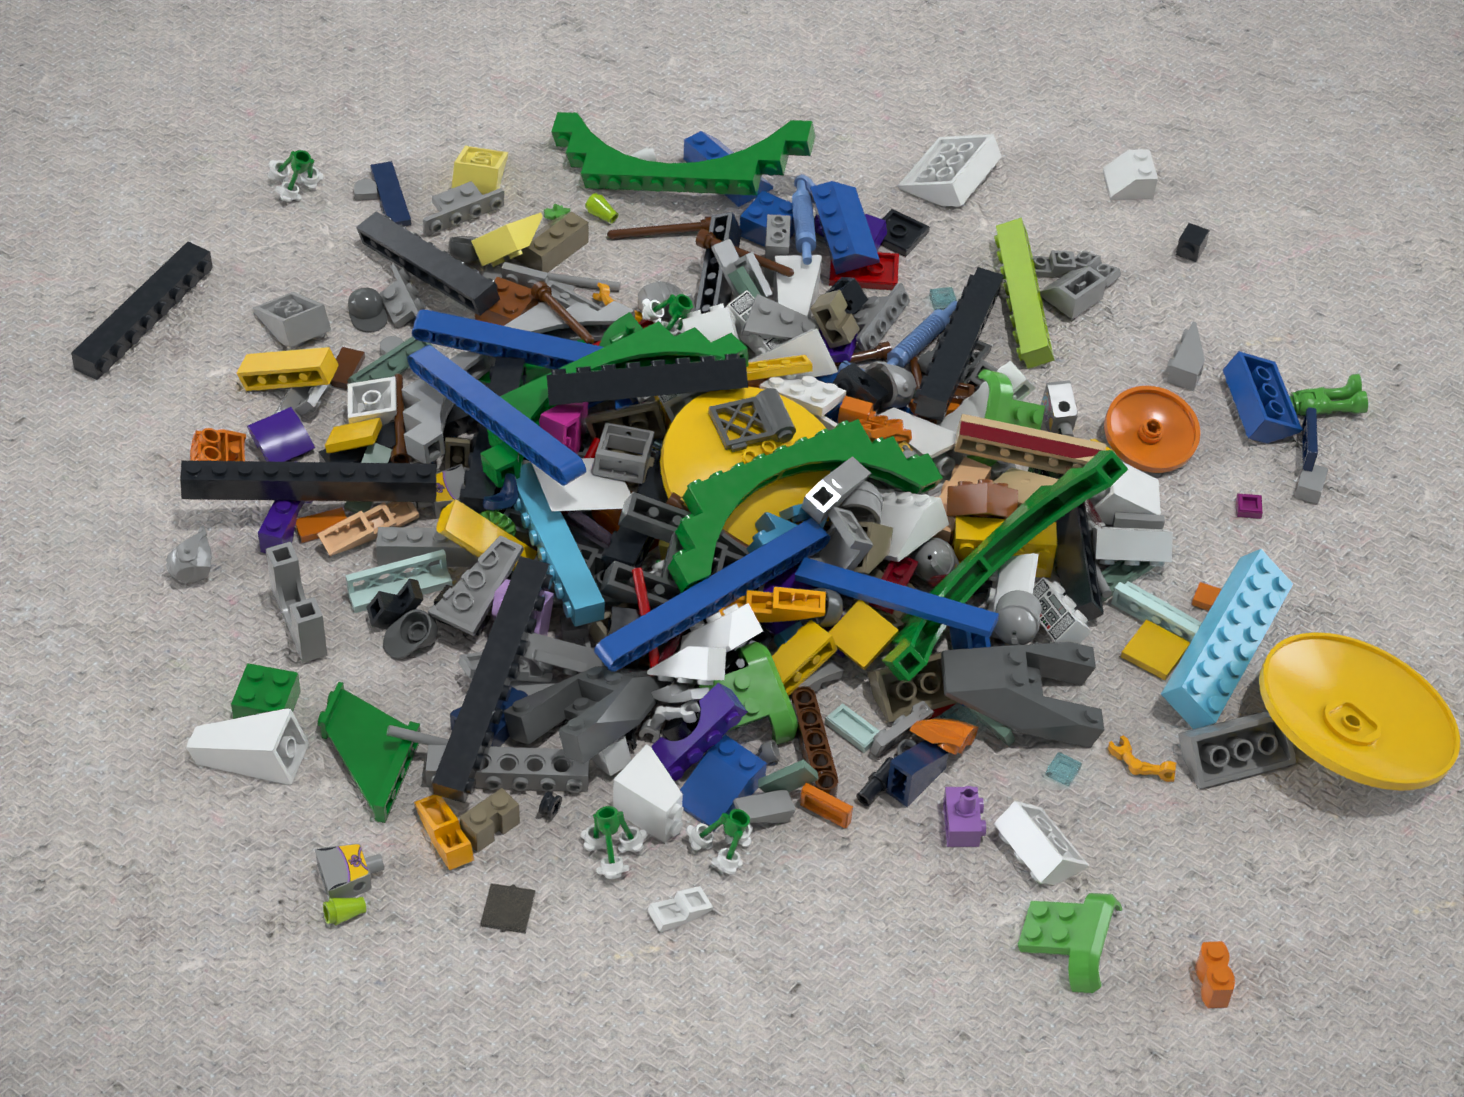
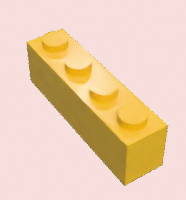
[236,347,339,391]
[764,620,838,719]

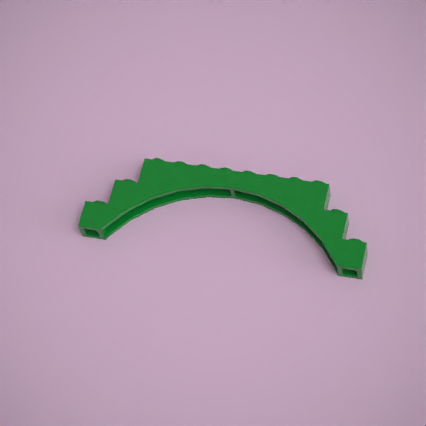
[551,112,816,195]
[480,321,749,488]
[667,419,943,593]
[882,450,1129,682]

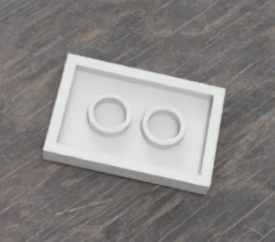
[759,373,846,417]

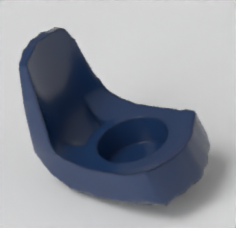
[482,473,519,511]

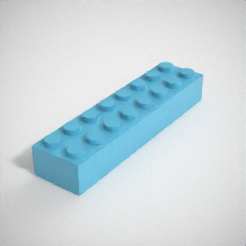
[1161,549,1293,729]

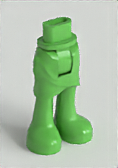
[1289,374,1368,415]

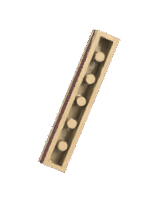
[954,414,1106,474]

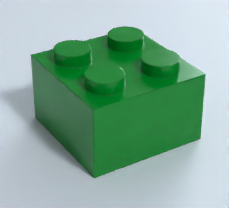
[231,663,301,719]

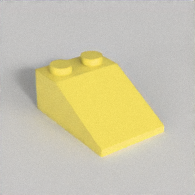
[452,146,508,195]
[471,213,543,267]

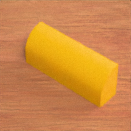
[436,499,537,571]

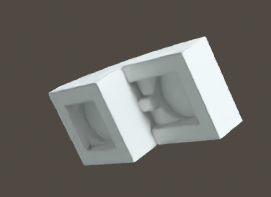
[647,886,713,932]

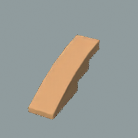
[317,502,419,556]

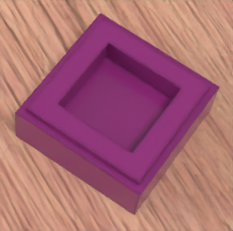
[1236,493,1263,519]

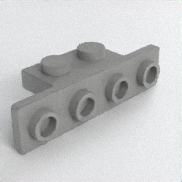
[423,181,504,237]
[711,239,773,298]
[483,262,574,292]
[379,263,426,328]
[854,283,910,352]
[274,384,332,419]
[522,633,606,676]

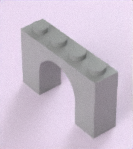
[266,542,328,663]

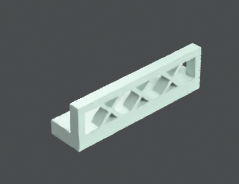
[345,549,453,613]
[1111,581,1202,642]

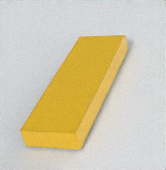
[746,355,813,381]

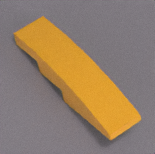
[718,587,826,622]

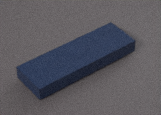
[1302,407,1318,472]

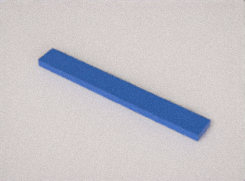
[795,557,999,638]

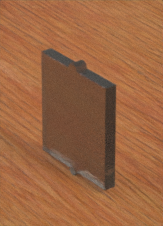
[480,883,536,934]

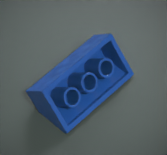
[683,131,773,207]
[810,181,880,274]
[1223,351,1302,443]

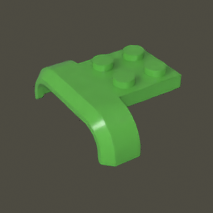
[967,369,1045,466]
[699,642,798,745]
[1018,893,1122,993]

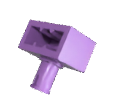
[943,786,986,847]

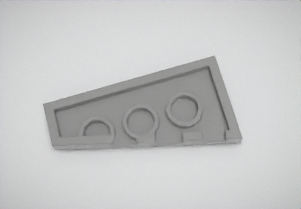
[428,535,524,636]

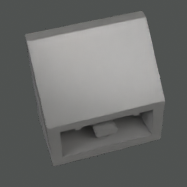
[1040,267,1107,319]

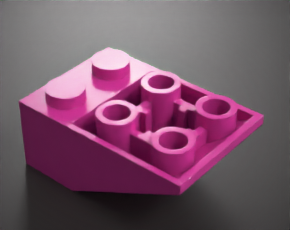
[539,402,588,455]

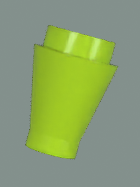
[585,193,619,224]
[323,897,366,926]

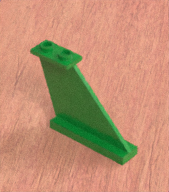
[318,682,421,823]

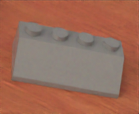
[1178,711,1296,789]

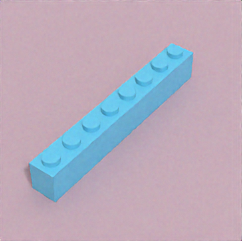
[514,463,605,627]

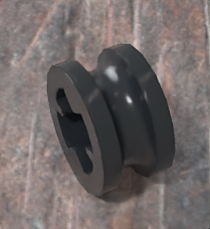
[539,791,562,819]

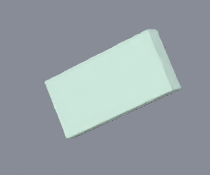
[825,703,879,753]

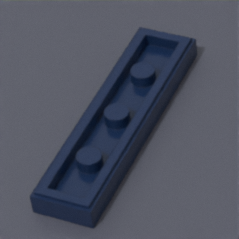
[370,161,412,227]

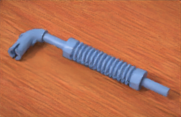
[792,174,816,265]
[838,301,957,373]

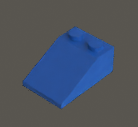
[680,734,767,831]

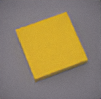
[325,418,382,453]
[828,600,899,670]
[1120,619,1191,681]

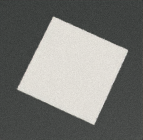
[531,458,631,511]

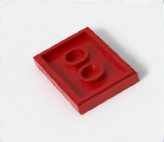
[829,252,899,290]

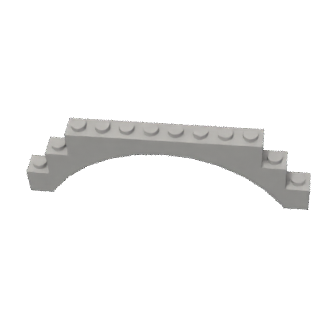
[401,301,635,464]

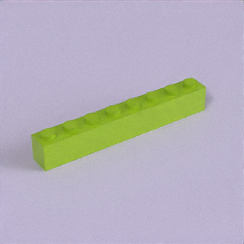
[994,217,1055,369]

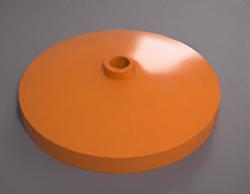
[1104,386,1200,473]

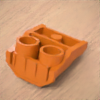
[859,415,912,444]
[190,428,246,461]
[910,718,979,755]

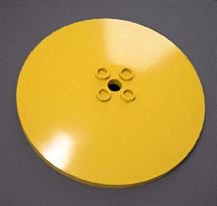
[660,387,830,545]
[1259,632,1460,791]

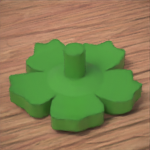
[544,204,570,220]

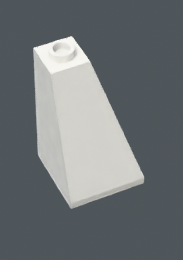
[773,255,822,318]
[748,329,838,377]
[877,408,967,496]
[186,709,309,785]

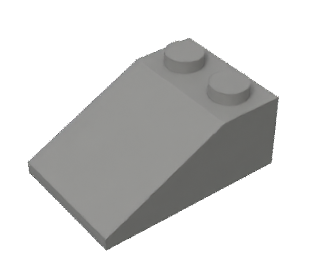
[253,292,331,348]

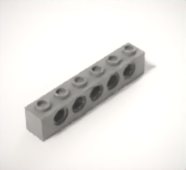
[426,744,590,793]

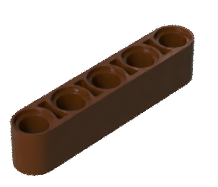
[791,686,838,798]

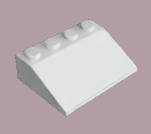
[898,134,1002,207]
[857,487,949,562]

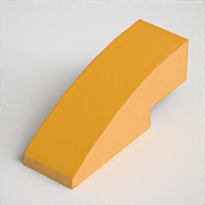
[414,794,474,870]

